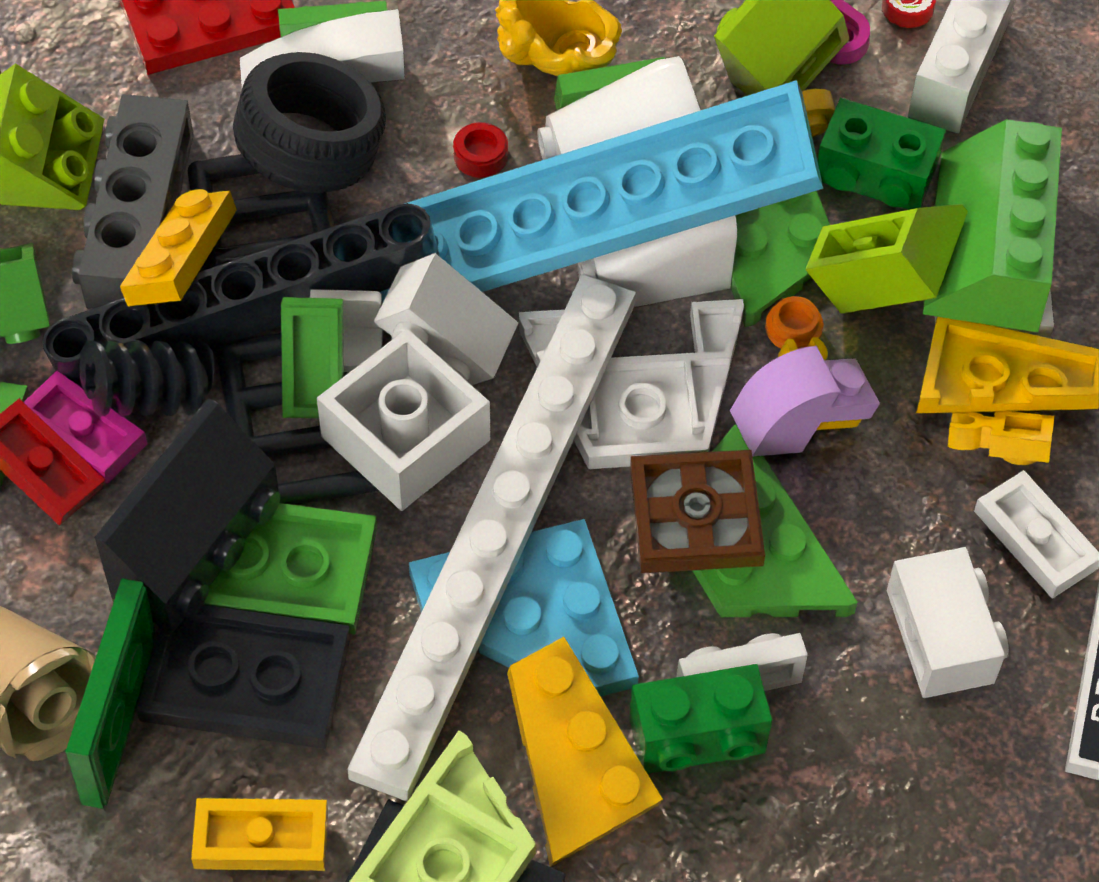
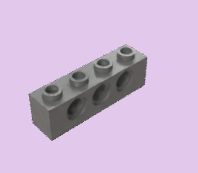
[72,94,194,308]

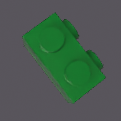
[817,97,946,210]
[629,664,772,774]

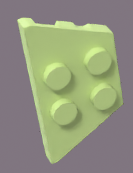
[350,731,536,882]

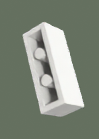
[908,0,1015,134]

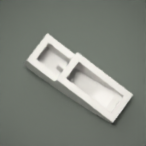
[240,9,405,87]

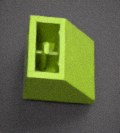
[714,0,849,95]
[0,63,105,210]
[805,204,968,314]

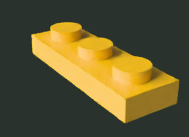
[120,189,237,306]

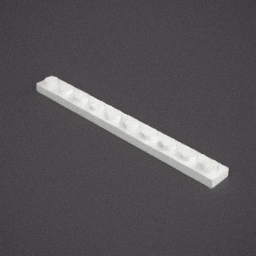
[347,274,636,801]

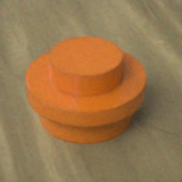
[765,296,824,349]

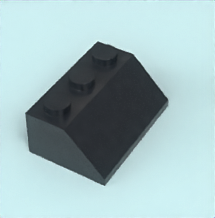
[94,398,281,633]

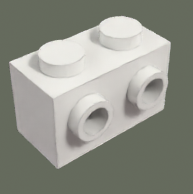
[374,253,518,385]
[887,547,1009,698]

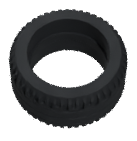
[233,52,386,193]

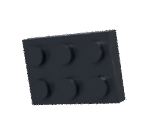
[136,605,351,749]

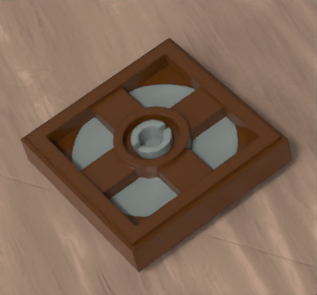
[630,450,765,573]

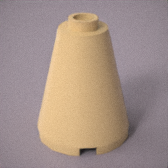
[0,606,96,761]

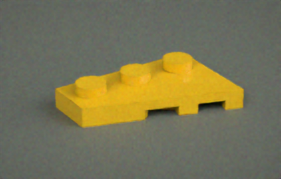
[916,317,1099,413]
[507,637,663,867]

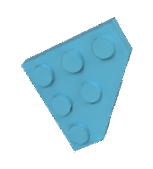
[409,519,639,696]

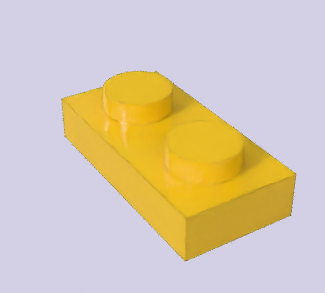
[191,798,328,871]

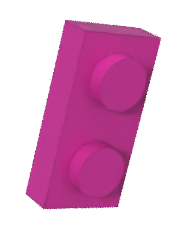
[24,371,147,484]

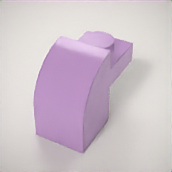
[730,346,880,456]

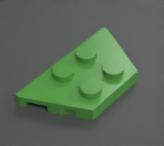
[731,191,830,327]
[692,425,858,617]

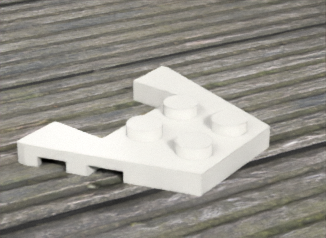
[519,299,744,469]

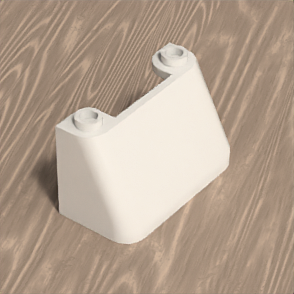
[537,56,737,307]

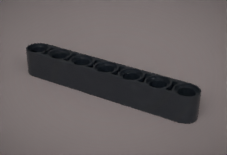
[43,203,439,388]

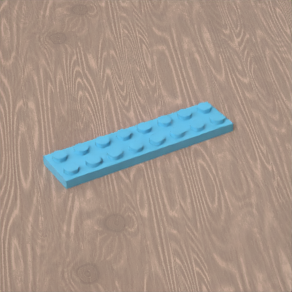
[380,80,823,304]

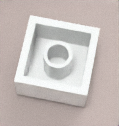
[317,328,490,511]

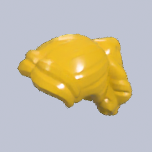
[495,0,622,76]

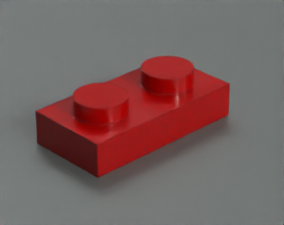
[0,398,106,526]

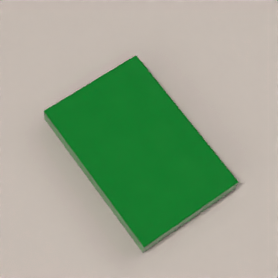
[65,578,156,809]

